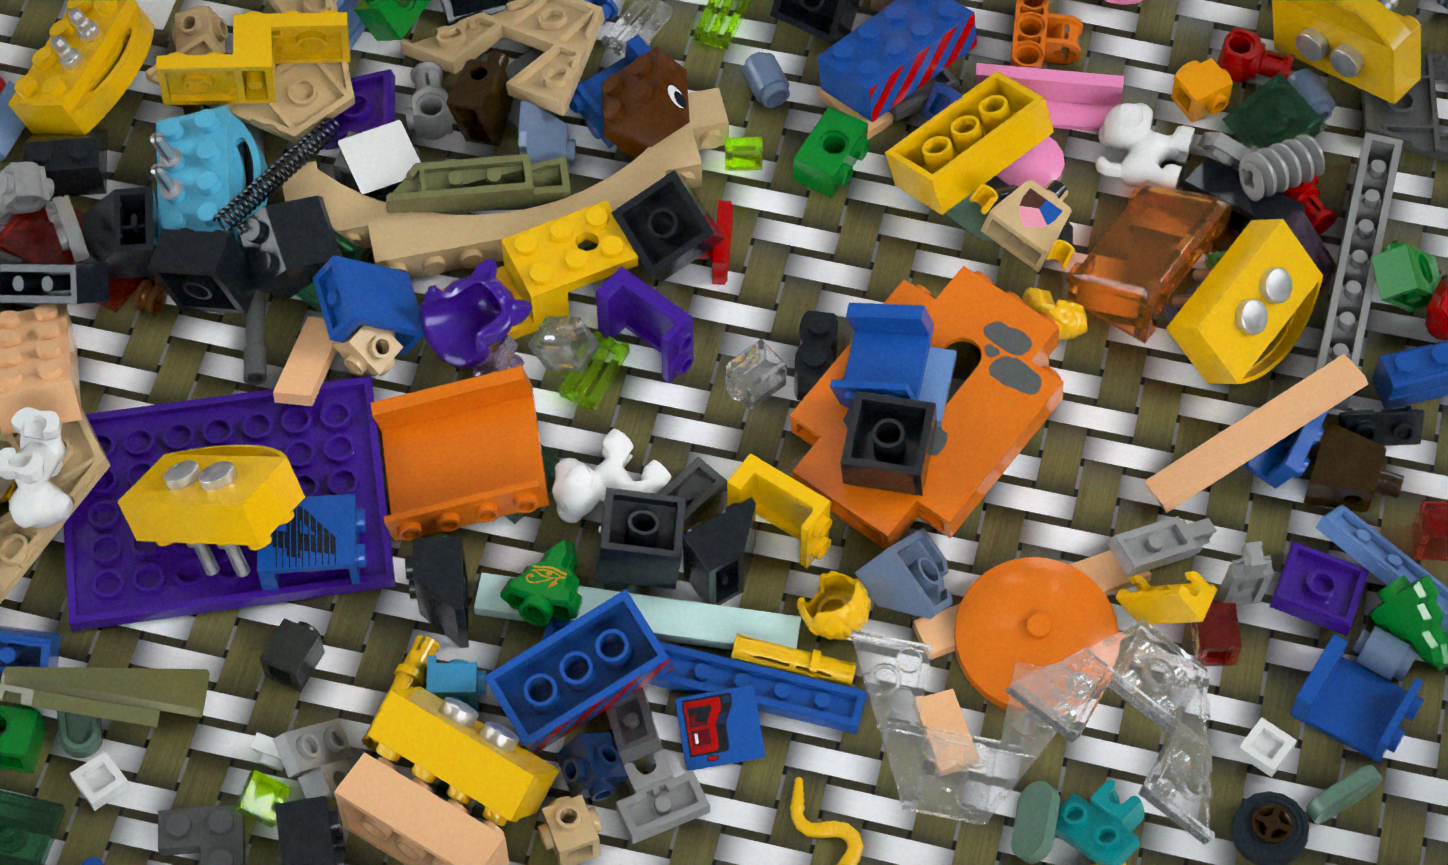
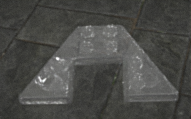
[1005,620,1215,845]
[851,630,1098,825]

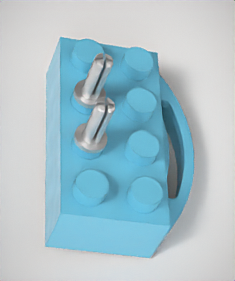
[150,105,269,253]

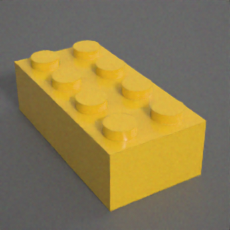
[885,71,1054,215]

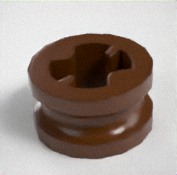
[134,277,168,316]

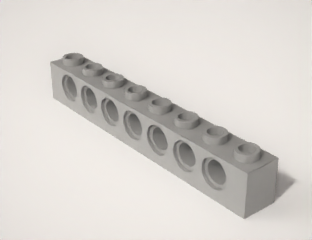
[1314,132,1403,411]

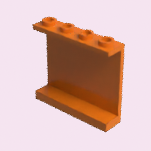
[371,366,550,542]

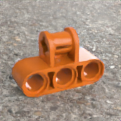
[1010,0,1083,69]

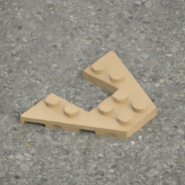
[145,0,355,143]
[400,0,605,116]
[0,407,111,604]

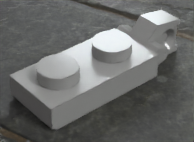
[45,195,90,263]
[1108,516,1217,577]
[1217,541,1274,608]

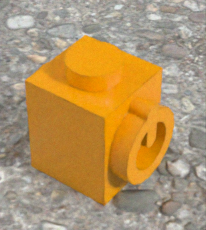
[1171,58,1233,123]

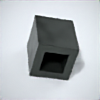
[260,618,325,692]

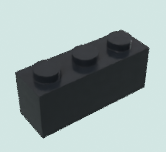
[1179,157,1306,238]
[0,262,109,304]

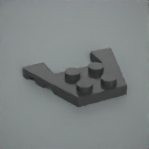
[1361,52,1448,162]

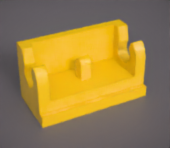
[1115,571,1217,625]

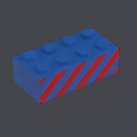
[817,0,977,122]
[484,589,674,754]

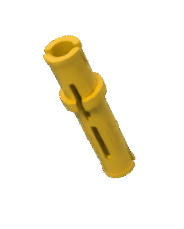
[731,633,857,687]
[362,634,440,751]

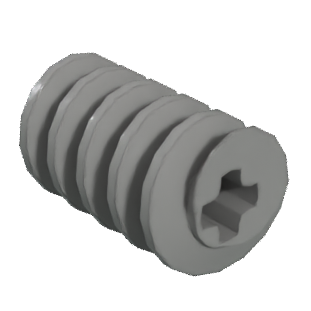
[1239,134,1325,201]

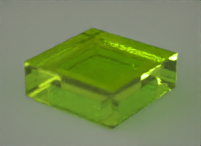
[725,137,763,171]
[235,770,291,828]

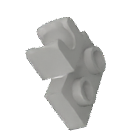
[1197,131,1259,172]
[273,718,354,799]
[616,751,710,844]

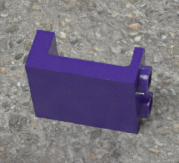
[596,267,694,383]

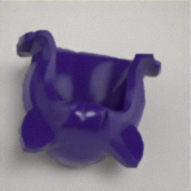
[419,259,532,370]

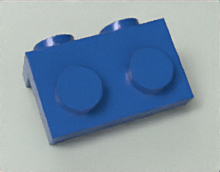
[1244,411,1328,489]

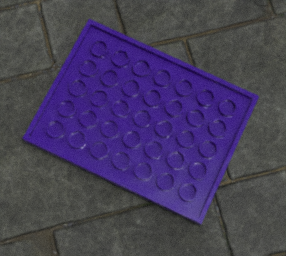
[64,376,396,631]

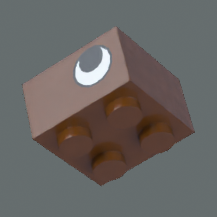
[601,46,690,159]

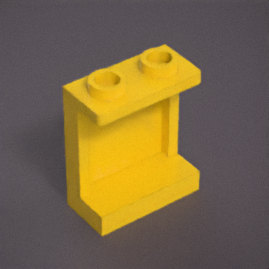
[727,453,832,568]

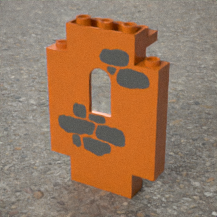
[789,266,1064,550]

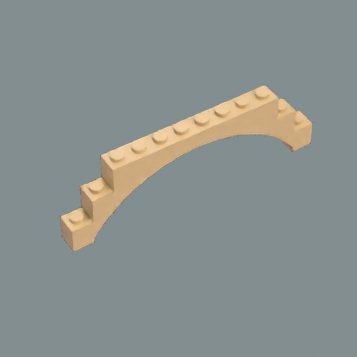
[280,87,729,278]

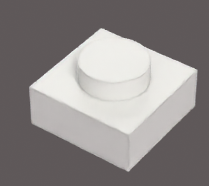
[1237,717,1297,777]
[250,732,284,771]
[70,750,130,811]

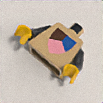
[969,180,1075,272]

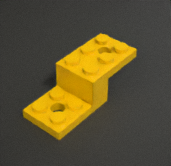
[156,10,351,105]
[440,200,638,349]

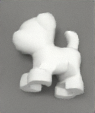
[1095,103,1195,202]
[0,407,73,529]
[552,429,671,533]

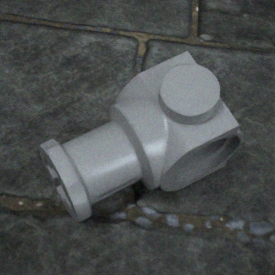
[405,62,457,140]
[0,161,54,226]

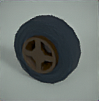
[1231,791,1309,865]

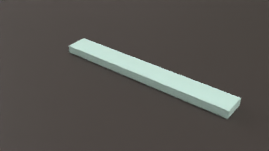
[474,573,801,650]

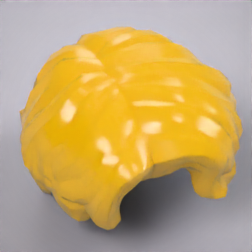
[1022,287,1088,340]
[797,571,871,640]

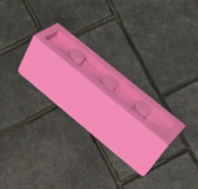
[974,63,1124,132]

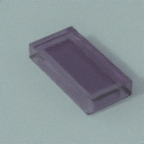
[1286,210,1336,292]

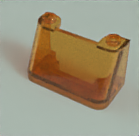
[1066,183,1232,344]

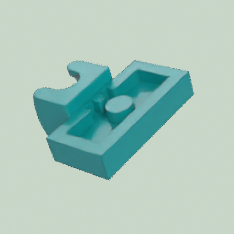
[1055,780,1144,865]

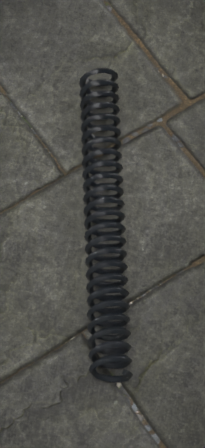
[212,117,342,231]

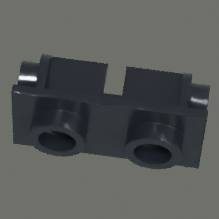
[1338,406,1425,446]

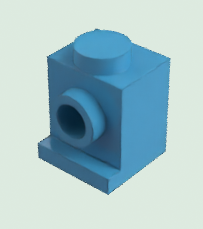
[426,656,487,711]

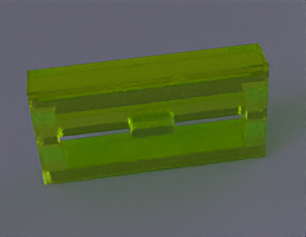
[694,0,751,50]
[559,331,630,410]

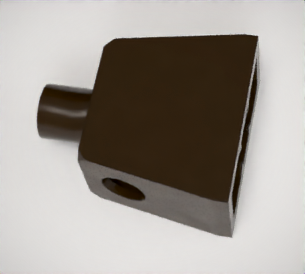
[446,51,514,146]
[1303,422,1404,512]

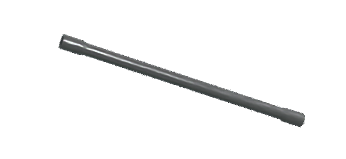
[243,123,267,385]

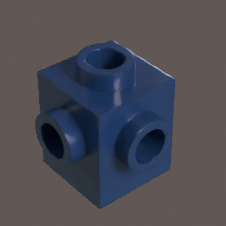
[555,732,628,801]

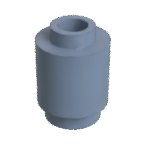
[742,52,790,108]
[1285,68,1336,124]
[1352,626,1418,682]

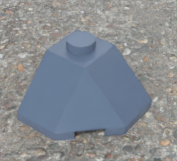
[519,101,576,166]
[855,527,953,619]

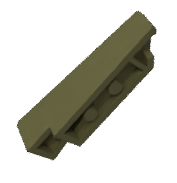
[386,154,571,213]
[0,666,210,727]

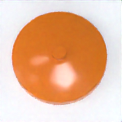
[954,557,1119,717]

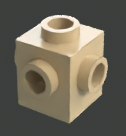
[172,6,228,54]
[331,325,403,377]
[538,795,602,865]

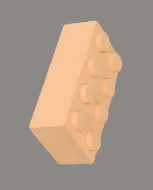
[0,303,82,436]
[334,752,510,865]

